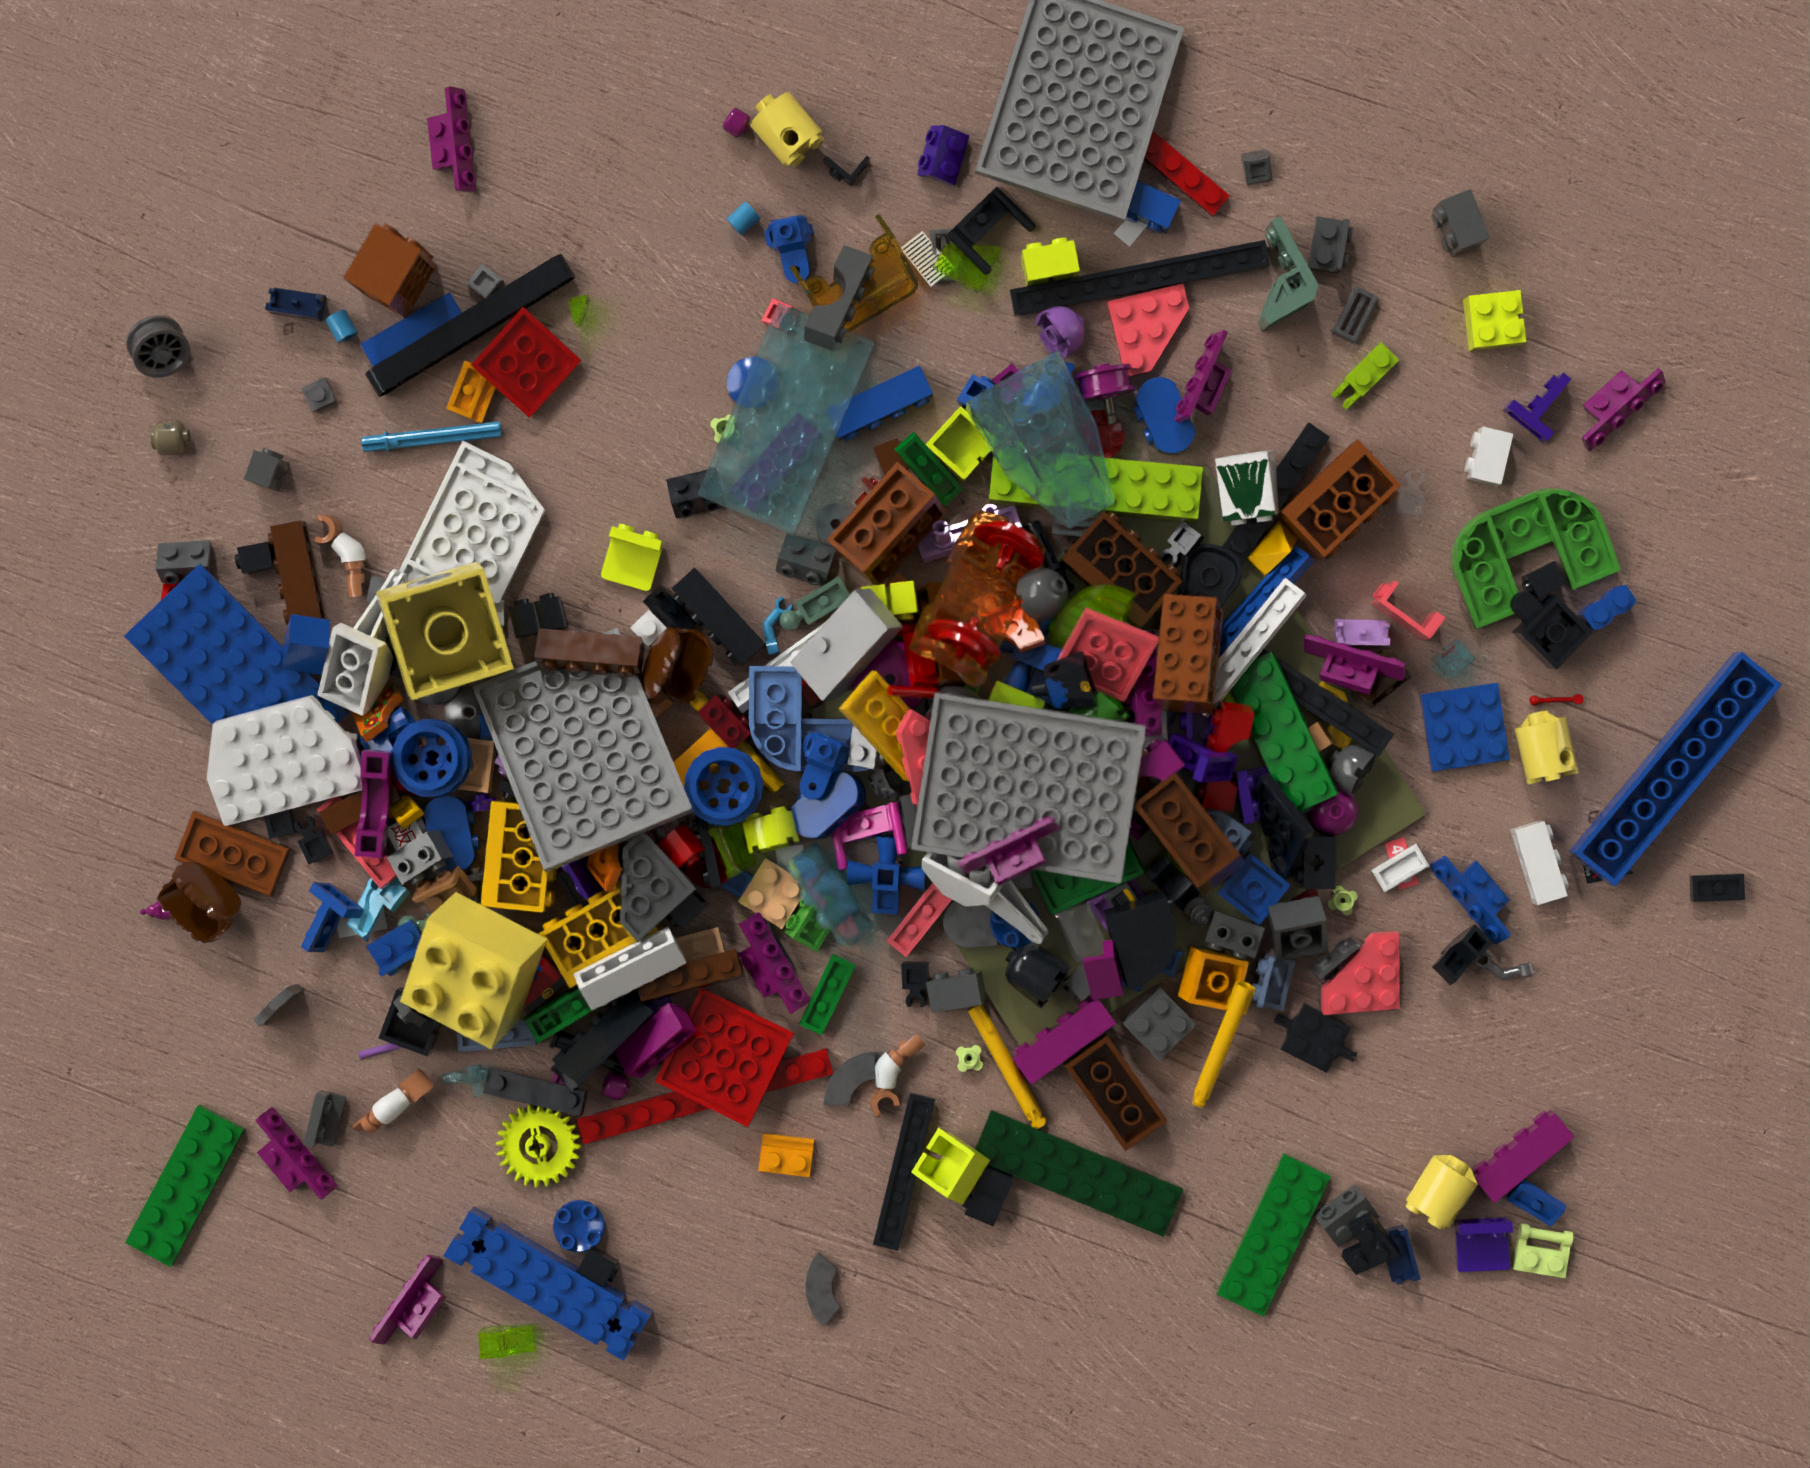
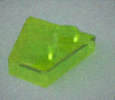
[933,244,1001,293]

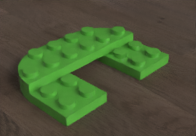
[1451,488,1621,629]

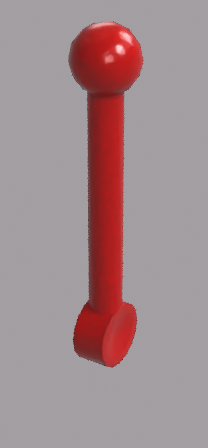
[1529,694,1584,706]

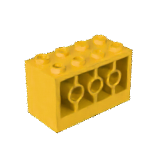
[481,800,558,912]
[538,880,663,988]

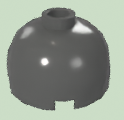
[1016,568,1069,622]
[1328,744,1377,796]

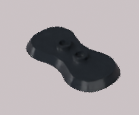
[1159,544,1243,629]

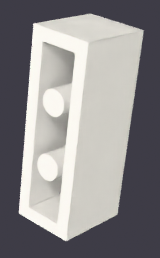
[1510,820,1569,905]

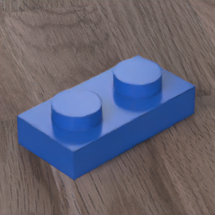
[1507,1179,1566,1227]

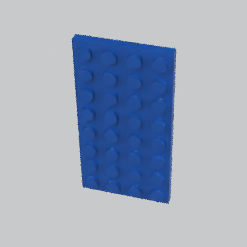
[124,563,349,725]

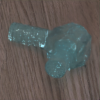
[442,1064,487,1097]

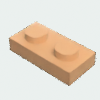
[675,926,725,962]

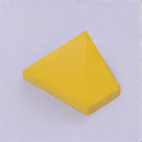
[1246,521,1298,576]

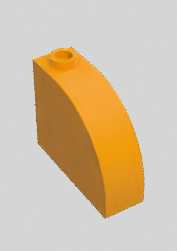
[673,728,765,806]

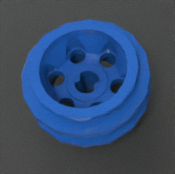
[391,719,472,797]
[684,747,764,826]

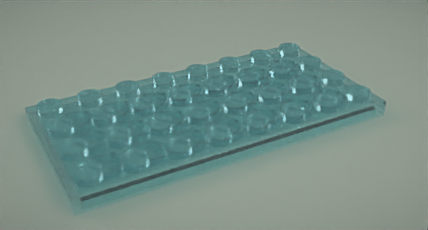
[697,303,875,536]

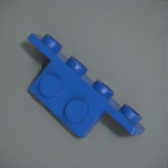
[1429,856,1511,944]

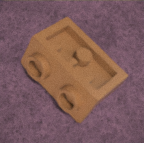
[412,866,477,913]

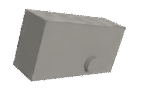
[790,588,903,701]

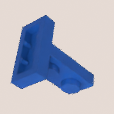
[301,882,364,952]

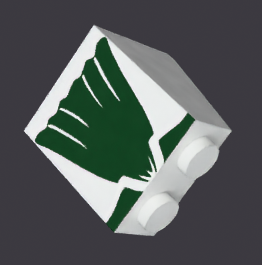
[1215,450,1279,525]

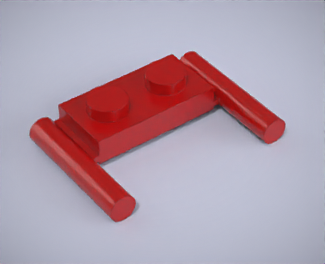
[887,623,938,698]

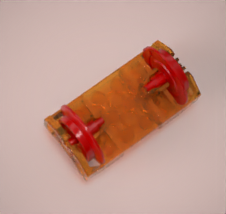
[908,510,1046,688]

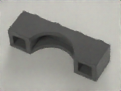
[804,245,875,351]

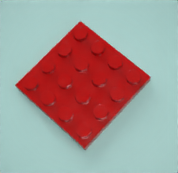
[654,988,795,1128]

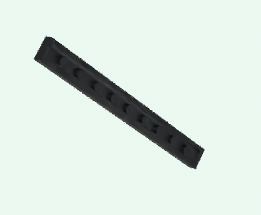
[1010,240,1270,316]

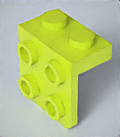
[601,523,664,591]

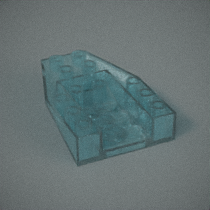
[966,350,1115,529]
[787,841,875,948]

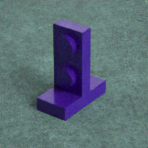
[1503,372,1571,443]
[1169,733,1238,782]

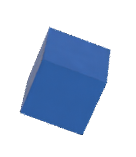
[282,614,330,675]

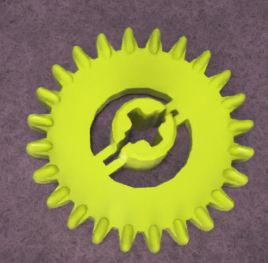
[496,1104,581,1188]

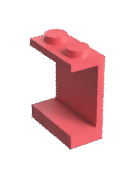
[1372,580,1445,640]

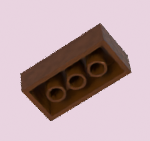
[1063,1033,1168,1151]

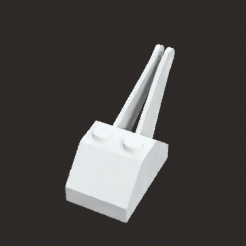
[318,569,408,716]
[921,852,1048,944]

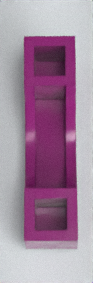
[1138,738,1185,781]
[355,749,392,858]

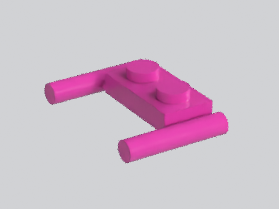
[832,802,908,871]

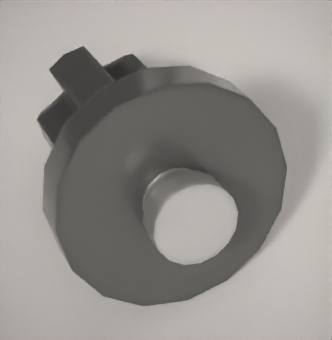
[464,866,484,903]

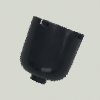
[1005,943,1071,1009]

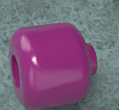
[722,108,751,138]
[601,1071,630,1100]

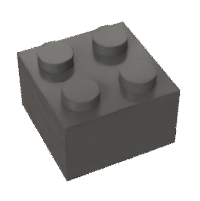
[1432,189,1490,257]
[1268,896,1328,962]
[1121,985,1196,1061]

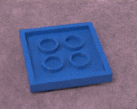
[1419,683,1510,771]

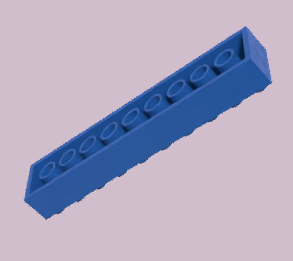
[1569,651,1782,886]

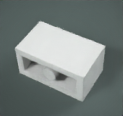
[1464,427,1513,487]

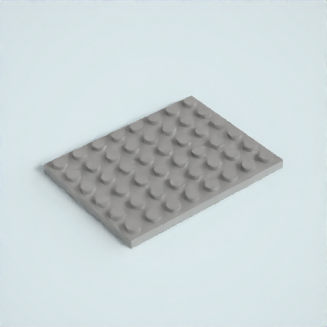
[974,0,1184,223]
[473,628,693,872]
[911,692,1146,883]

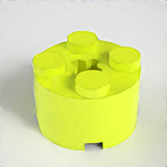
[742,806,800,854]

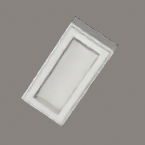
[1371,843,1429,892]

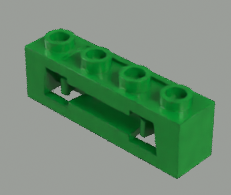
[523,985,595,1043]

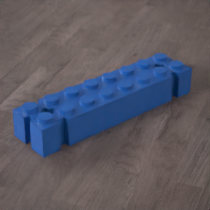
[444,1206,653,1361]

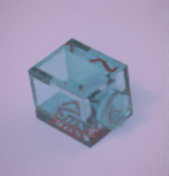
[1431,639,1475,679]

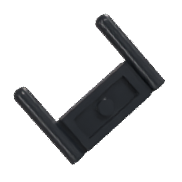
[946,186,1036,275]

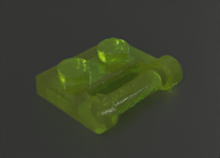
[708,822,757,878]

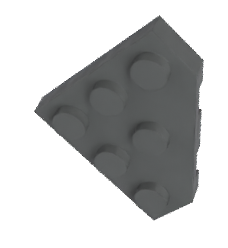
[620,832,697,942]

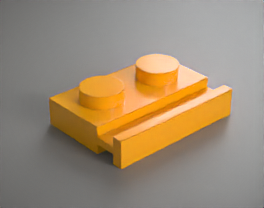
[445,360,495,423]
[758,1132,815,1177]

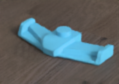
[347,877,410,942]

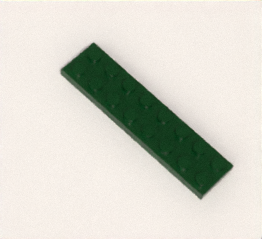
[975,1109,1183,1237]

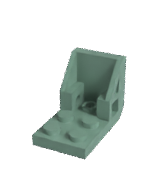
[1258,216,1319,331]

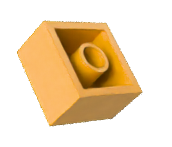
[1178,946,1249,1010]

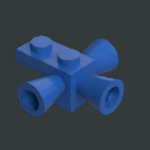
[993,618,1062,692]
[847,835,927,915]

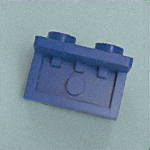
[366,918,422,977]

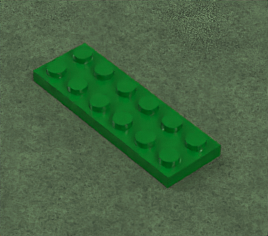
[1232,651,1339,812]
[125,1104,245,1267]
[1216,1153,1331,1317]

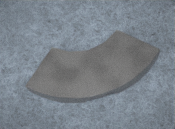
[824,1052,875,1105]
[805,1252,841,1326]

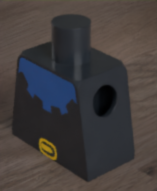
[1031,651,1097,709]

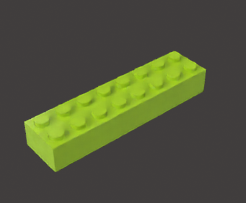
[989,448,1203,523]

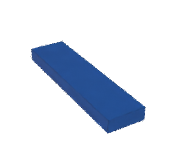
[360,292,462,367]

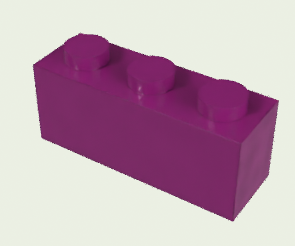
[614,1003,697,1078]

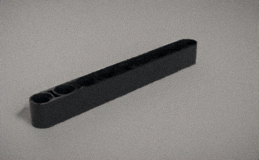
[365,254,576,397]

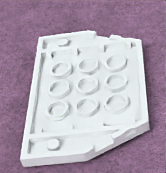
[399,441,546,603]
[207,695,362,826]

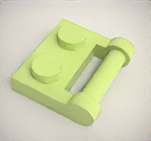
[1512,1223,1573,1278]

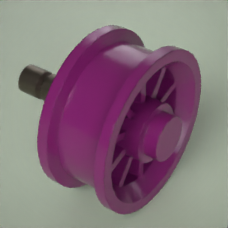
[1074,363,1136,425]

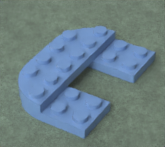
[749,666,895,772]

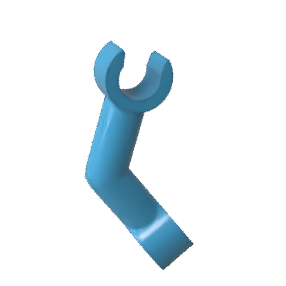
[762,597,793,655]

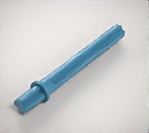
[361,422,502,452]

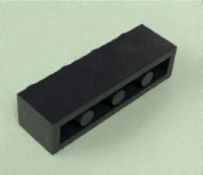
[671,567,766,666]

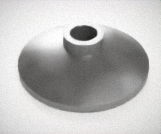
[445,686,482,738]

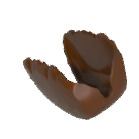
[642,627,714,703]
[157,861,241,943]

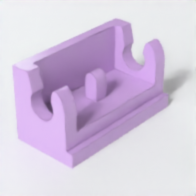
[1334,619,1390,646]

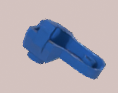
[764,215,814,284]
[800,731,850,800]

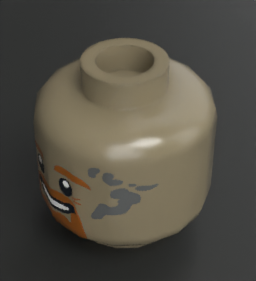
[150,421,191,455]

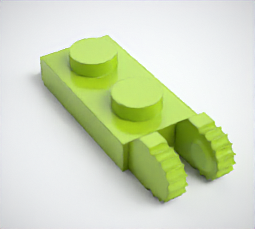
[1330,342,1399,410]

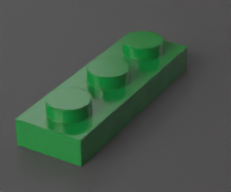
[894,432,963,507]
[799,954,856,1035]

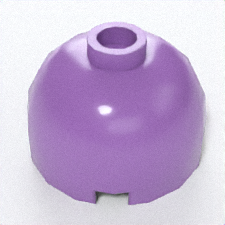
[1035,306,1085,360]

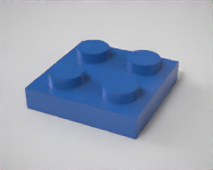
[1217,852,1291,926]

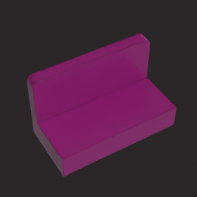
[1083,939,1123,1000]

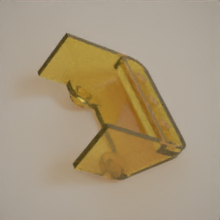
[789,214,918,335]

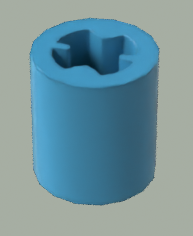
[726,201,761,236]
[325,309,358,344]

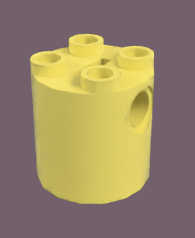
[750,92,825,167]
[1514,710,1579,784]
[1405,1155,1478,1230]

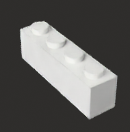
[574,927,686,1010]

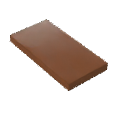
[174,811,291,897]

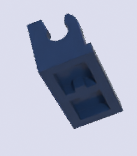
[265,287,326,321]
[1385,1225,1421,1284]

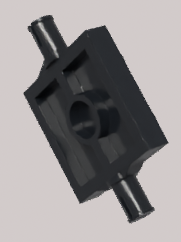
[1274,1003,1357,1073]

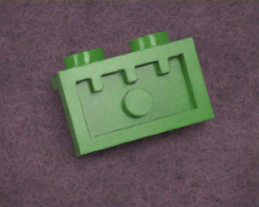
[784,888,844,952]

